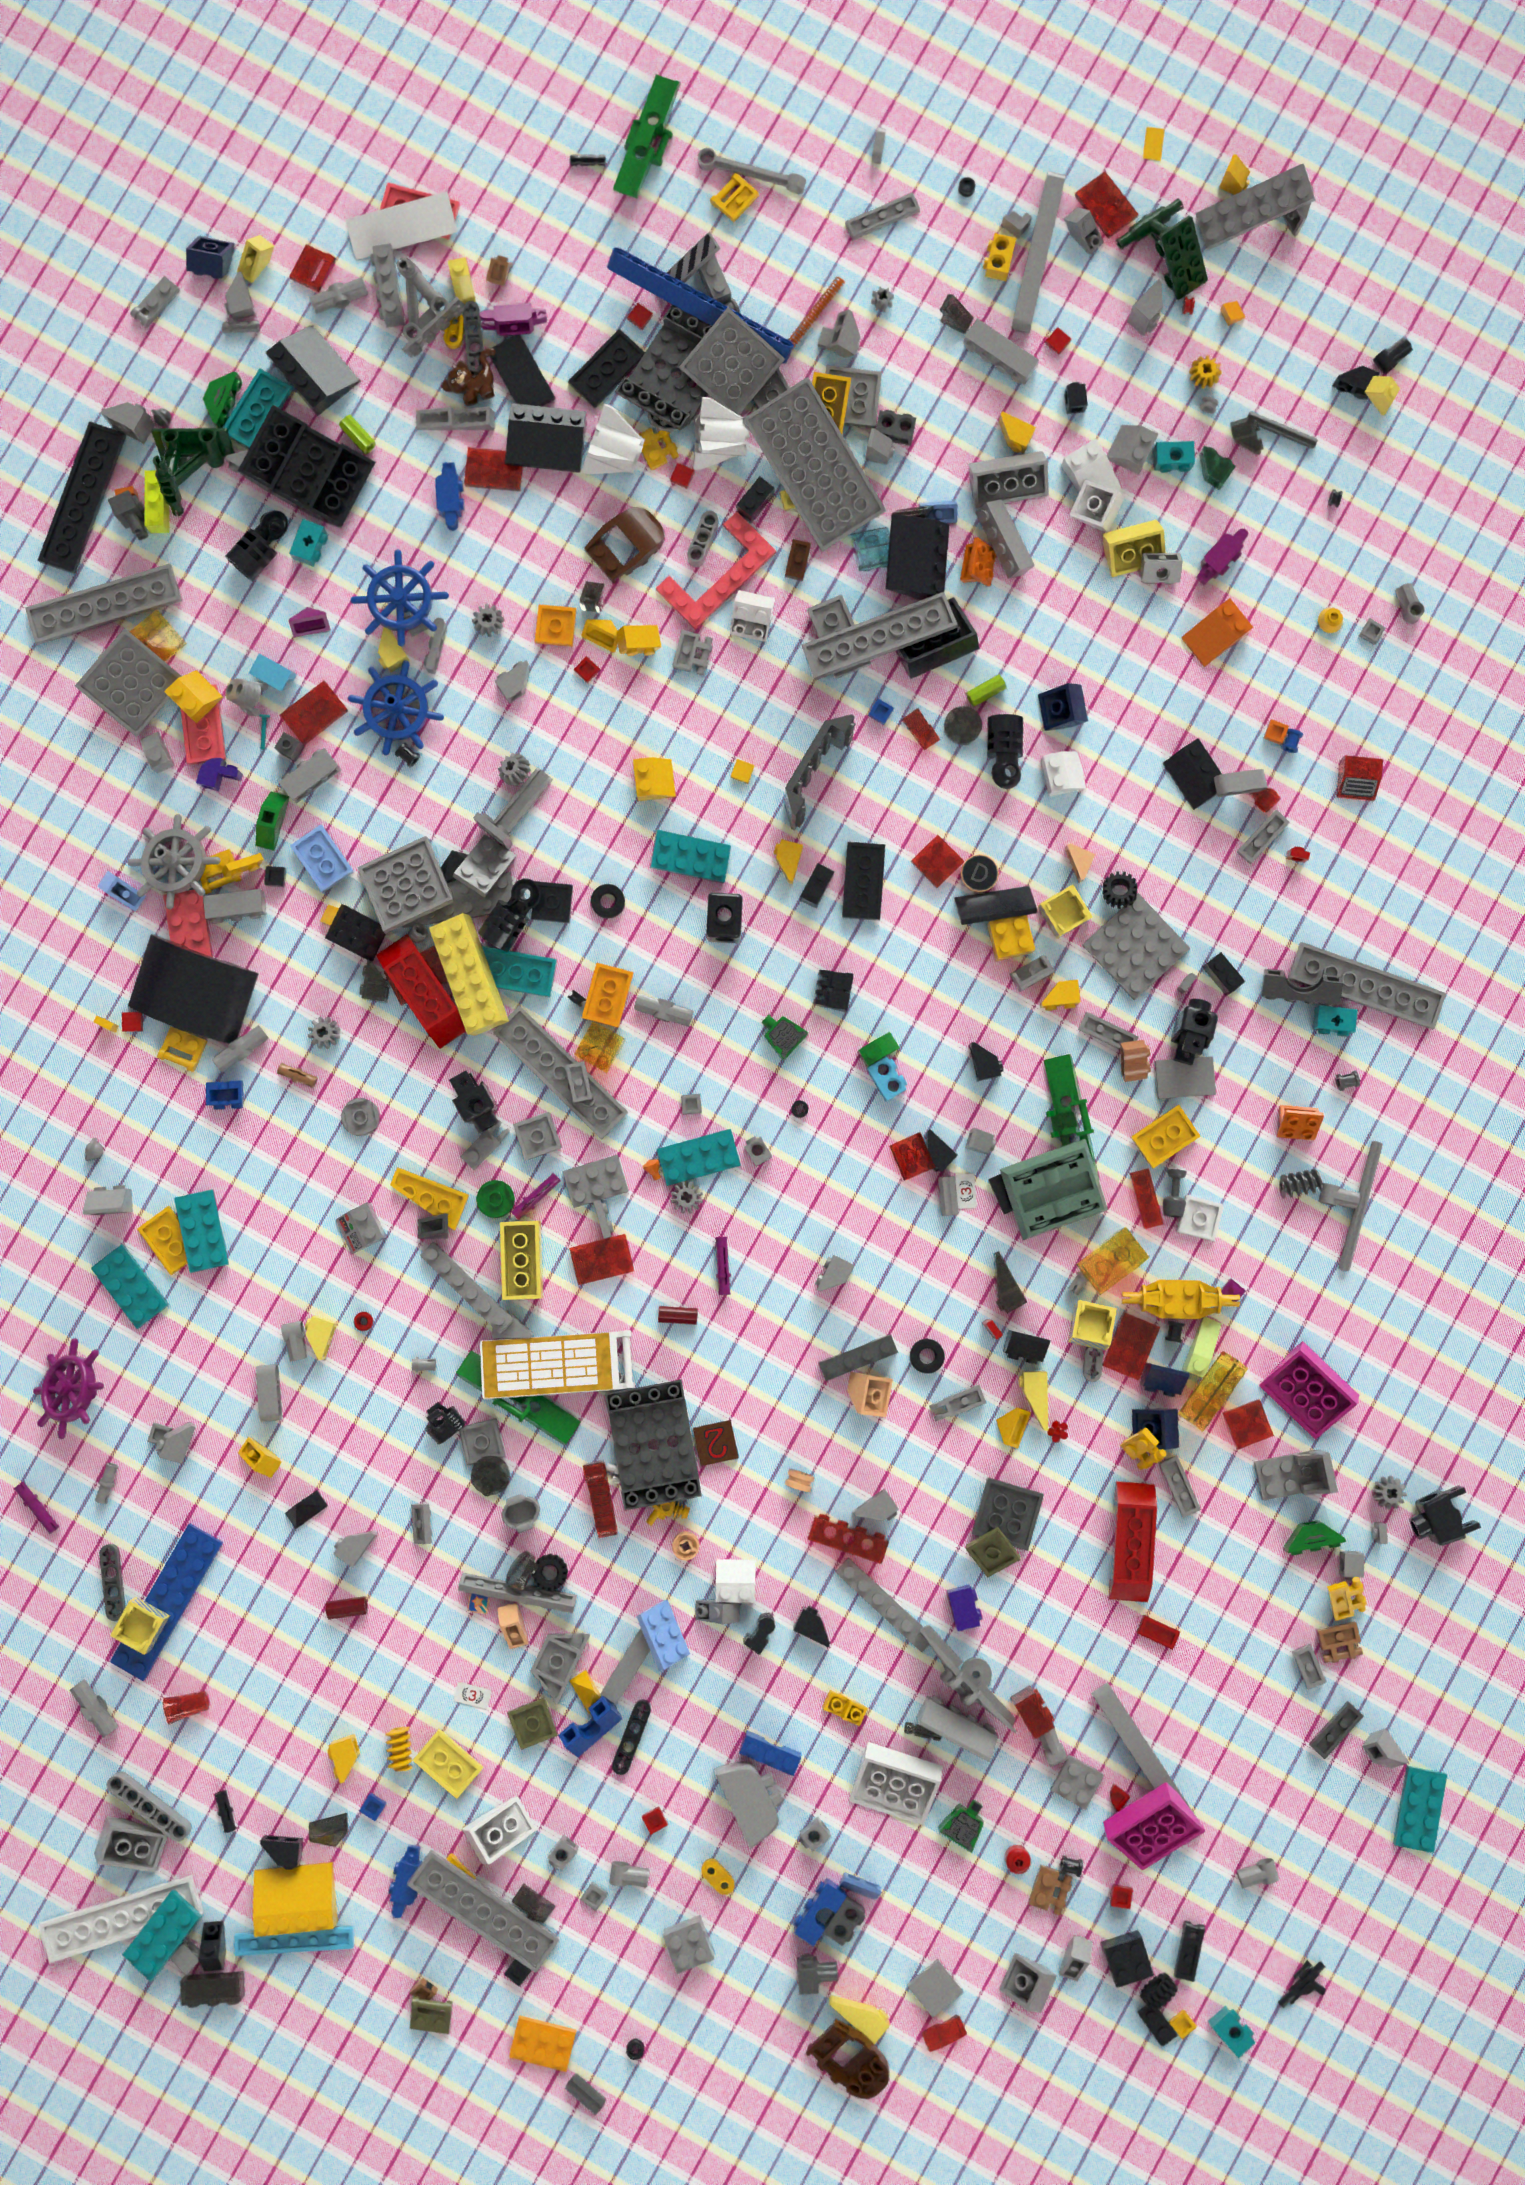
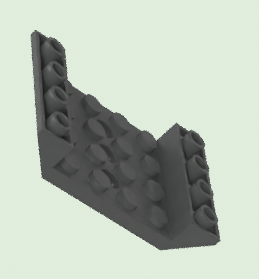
[615,305,712,430]
[784,714,856,831]
[605,1380,702,1511]

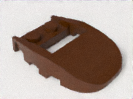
[584,507,665,584]
[805,2019,890,2099]

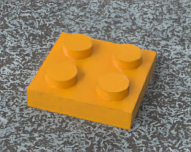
[535,604,577,647]

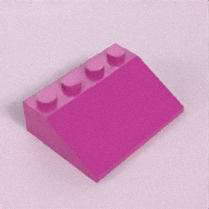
[1259,1341,1360,1440]
[1103,1782,1206,1871]

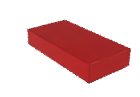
[982,1319,1003,1340]
[1136,1615,1180,1650]

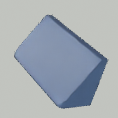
[919,501,958,523]
[839,1872,881,1900]

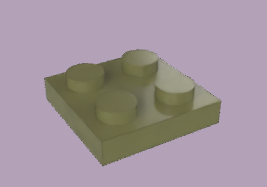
[966,1527,1020,1578]
[507,1697,558,1750]

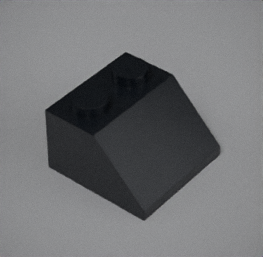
[1003,1330,1051,1365]

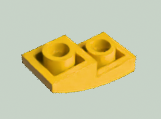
[822,1690,868,1726]

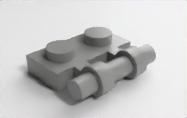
[672,630,713,675]

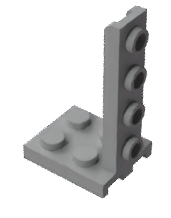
[473,767,553,850]

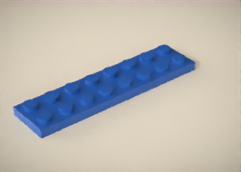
[110,1523,224,1681]

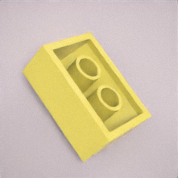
[1102,519,1166,577]

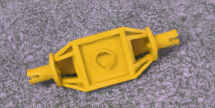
[1121,1279,1240,1319]

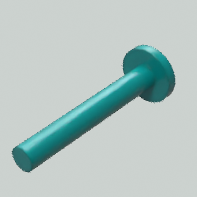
[259,714,270,750]

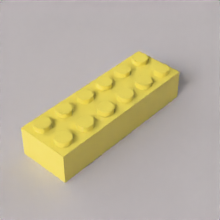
[429,913,509,1036]

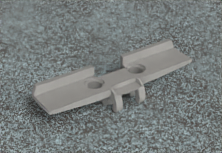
[919,1625,1017,1733]

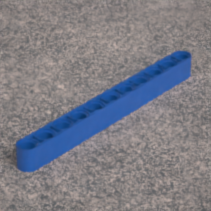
[607,247,794,364]

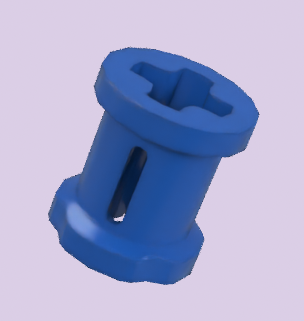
[1281,729,1303,753]

